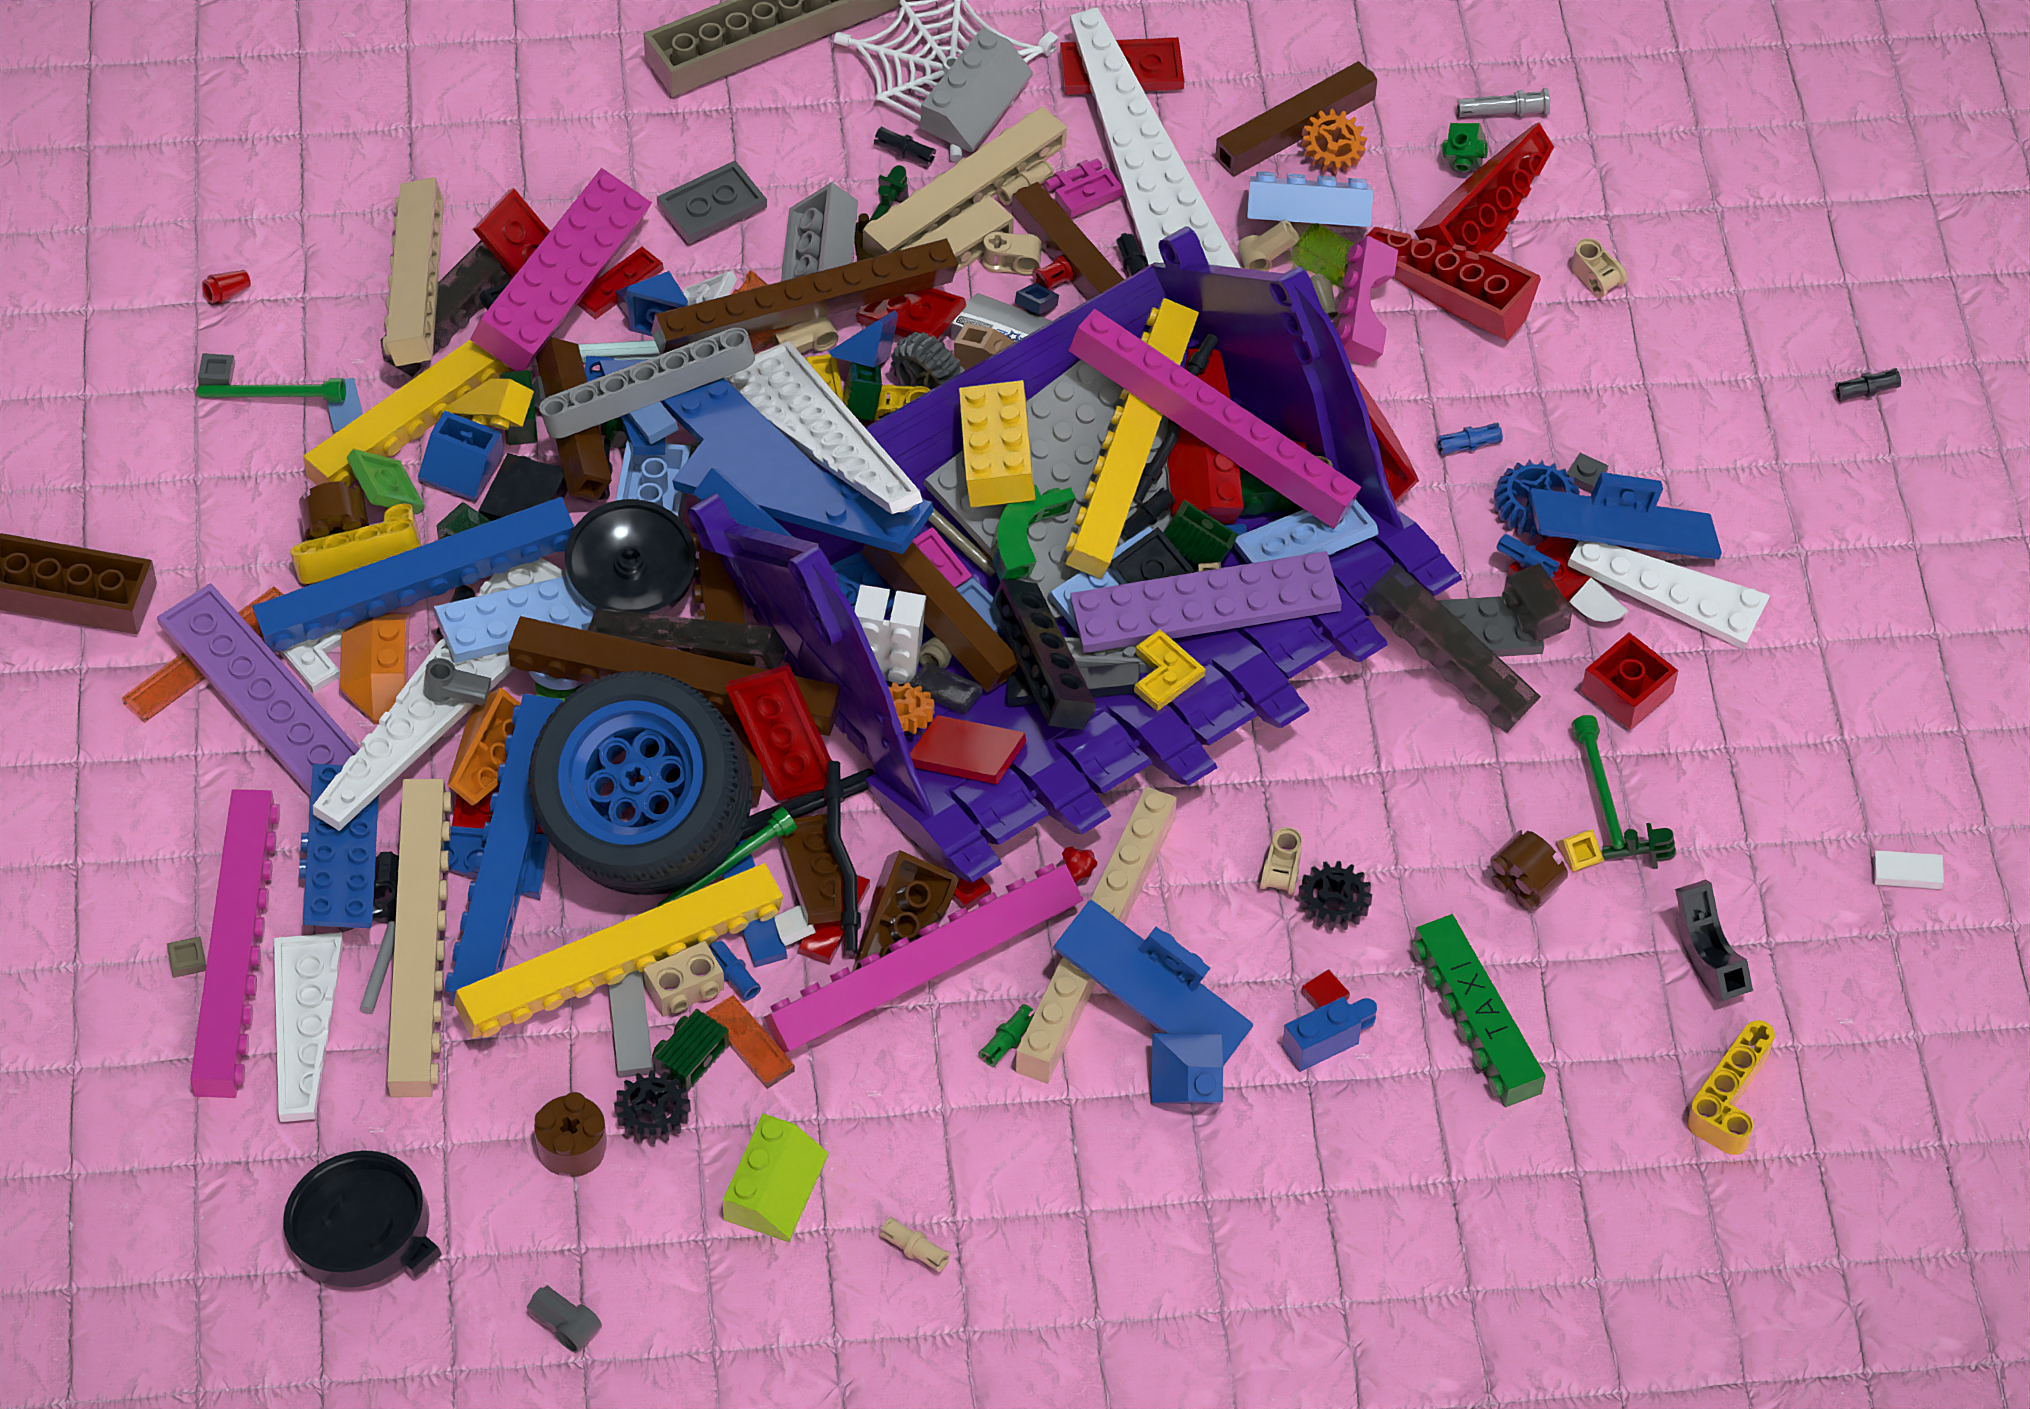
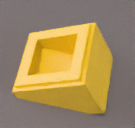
[1556,829,1604,872]

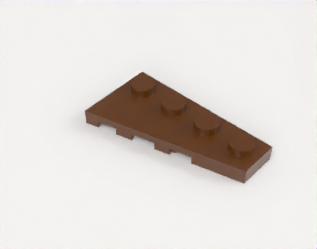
[778,814,841,925]

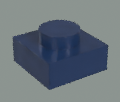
[1014,283,1059,315]

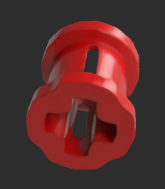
[1032,256,1073,291]

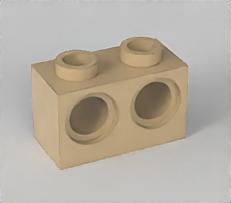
[643,941,724,1017]

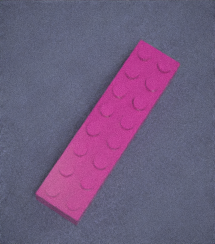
[470,167,652,371]

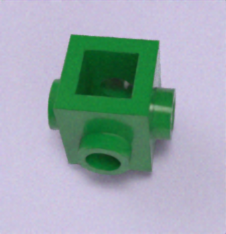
[1442,123,1488,172]

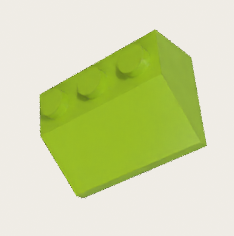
[723,1113,829,1243]

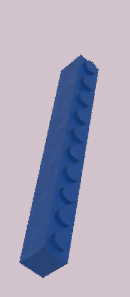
[252,497,575,652]
[445,693,563,1006]

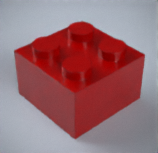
[1581,632,1679,730]

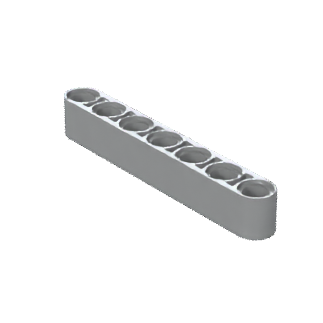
[539,327,755,438]

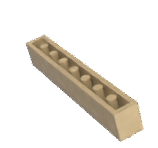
[862,106,1067,257]
[383,177,445,366]

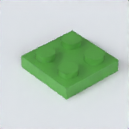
[346,449,425,515]

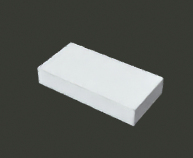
[1873,850,1944,889]

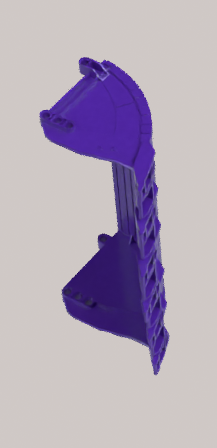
[688,226,1462,882]

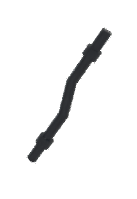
[1133,334,1219,503]
[824,761,861,955]

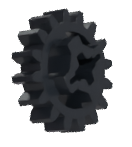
[1298,861,1373,931]
[614,1070,691,1144]

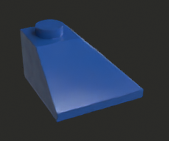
[1151,1033,1223,1104]

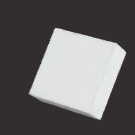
[774,905,816,946]

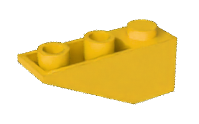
[441,378,534,430]

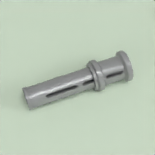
[1457,88,1550,118]

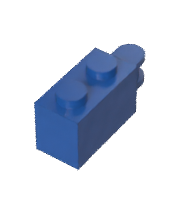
[1282,997,1377,1072]

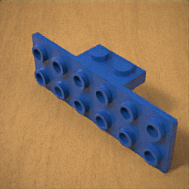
[1528,472,1722,559]
[298,764,379,929]
[1053,900,1253,1066]

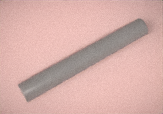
[360,921,396,1014]

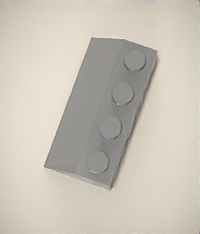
[920,28,1033,153]
[781,182,858,281]

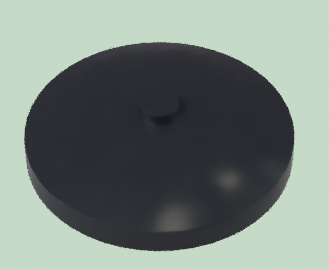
[565,499,696,621]

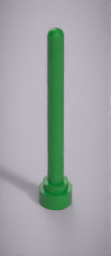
[196,378,346,403]
[1571,715,1625,850]
[657,807,797,907]

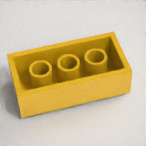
[959,380,1036,508]

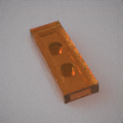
[706,994,795,1089]

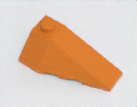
[447,687,521,806]

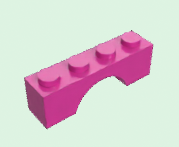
[1336,236,1398,366]

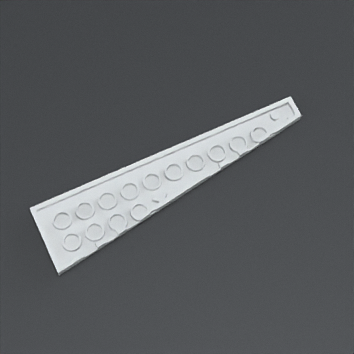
[1070,7,1241,268]
[723,341,923,514]
[313,558,567,831]

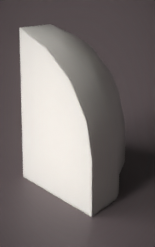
[1569,578,1629,622]

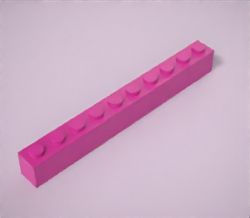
[1068,309,1361,529]
[190,789,280,1098]
[763,863,1084,1054]

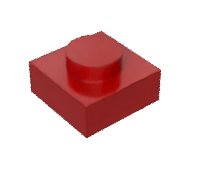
[952,877,991,911]

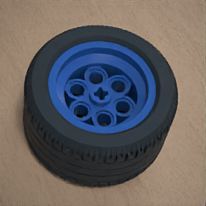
[528,671,753,895]

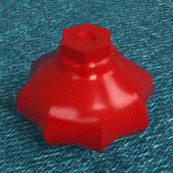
[1059,846,1098,883]

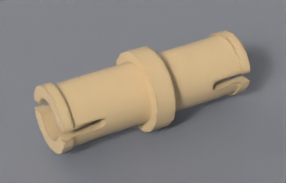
[997,160,1054,205]
[880,1217,951,1272]

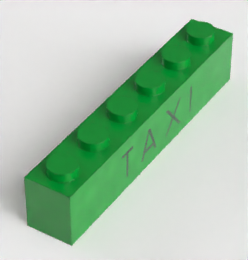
[1411,914,1546,1108]

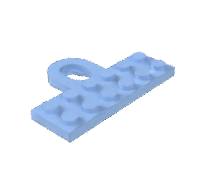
[434,576,629,690]

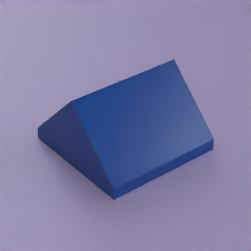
[627,271,688,337]
[828,310,898,368]

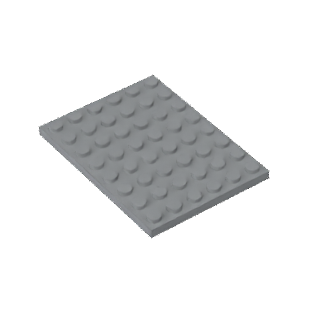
[923,360,1171,621]

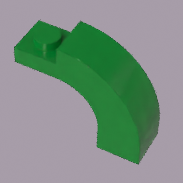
[991,485,1076,582]

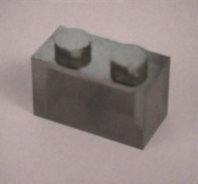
[1502,563,1573,643]

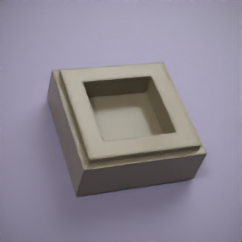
[167,936,206,978]

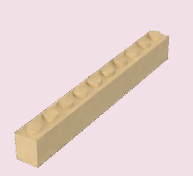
[387,779,452,1097]
[1016,787,1177,1084]

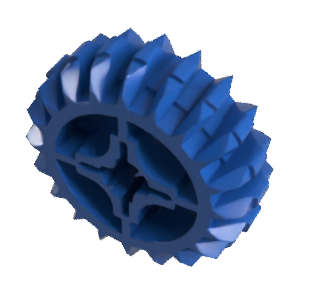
[1494,459,1580,539]

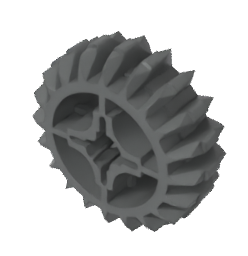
[891,332,966,390]

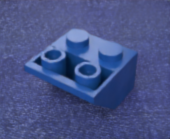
[418,411,504,502]

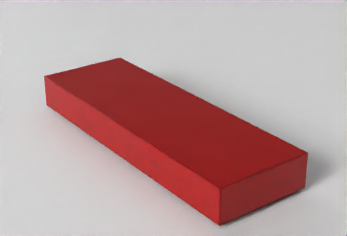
[577,246,664,320]
[798,872,870,965]

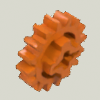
[1300,109,1367,174]
[888,682,934,734]

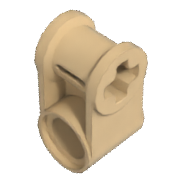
[982,232,1042,275]
[1571,238,1627,298]
[1260,827,1302,895]

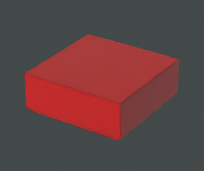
[1301,969,1350,1009]

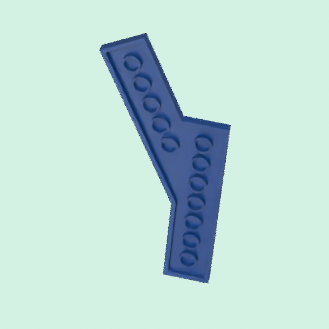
[660,378,933,554]

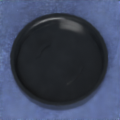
[283,1150,430,1287]

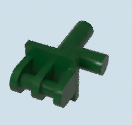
[869,165,909,222]
[1602,823,1676,869]

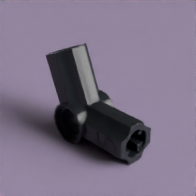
[339,851,399,933]

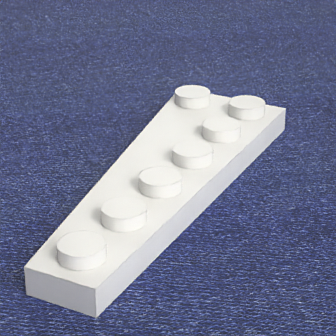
[1567,541,1770,649]
[274,932,343,1122]

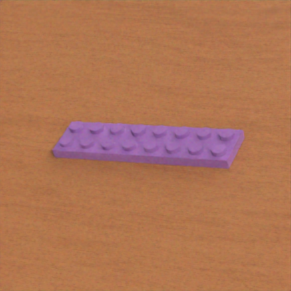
[1070,551,1342,653]
[157,583,360,797]

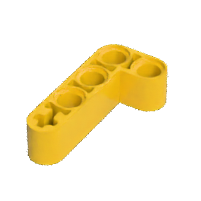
[290,503,421,584]
[1687,1020,1775,1155]

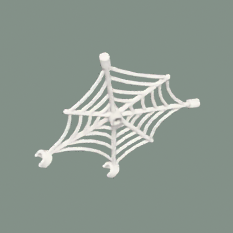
[834,0,1059,162]

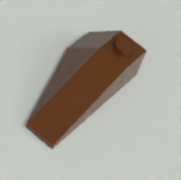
[852,850,960,972]

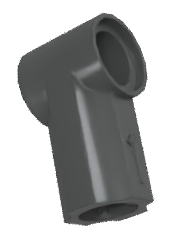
[423,658,492,706]
[527,1285,602,1353]

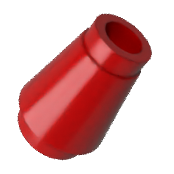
[202,269,251,304]

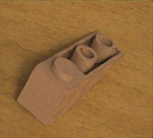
[954,322,1015,370]

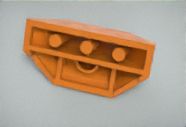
[340,613,410,724]

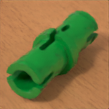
[978,1004,1035,1067]

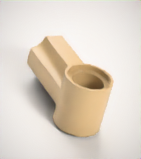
[1238,219,1300,271]
[772,316,839,353]

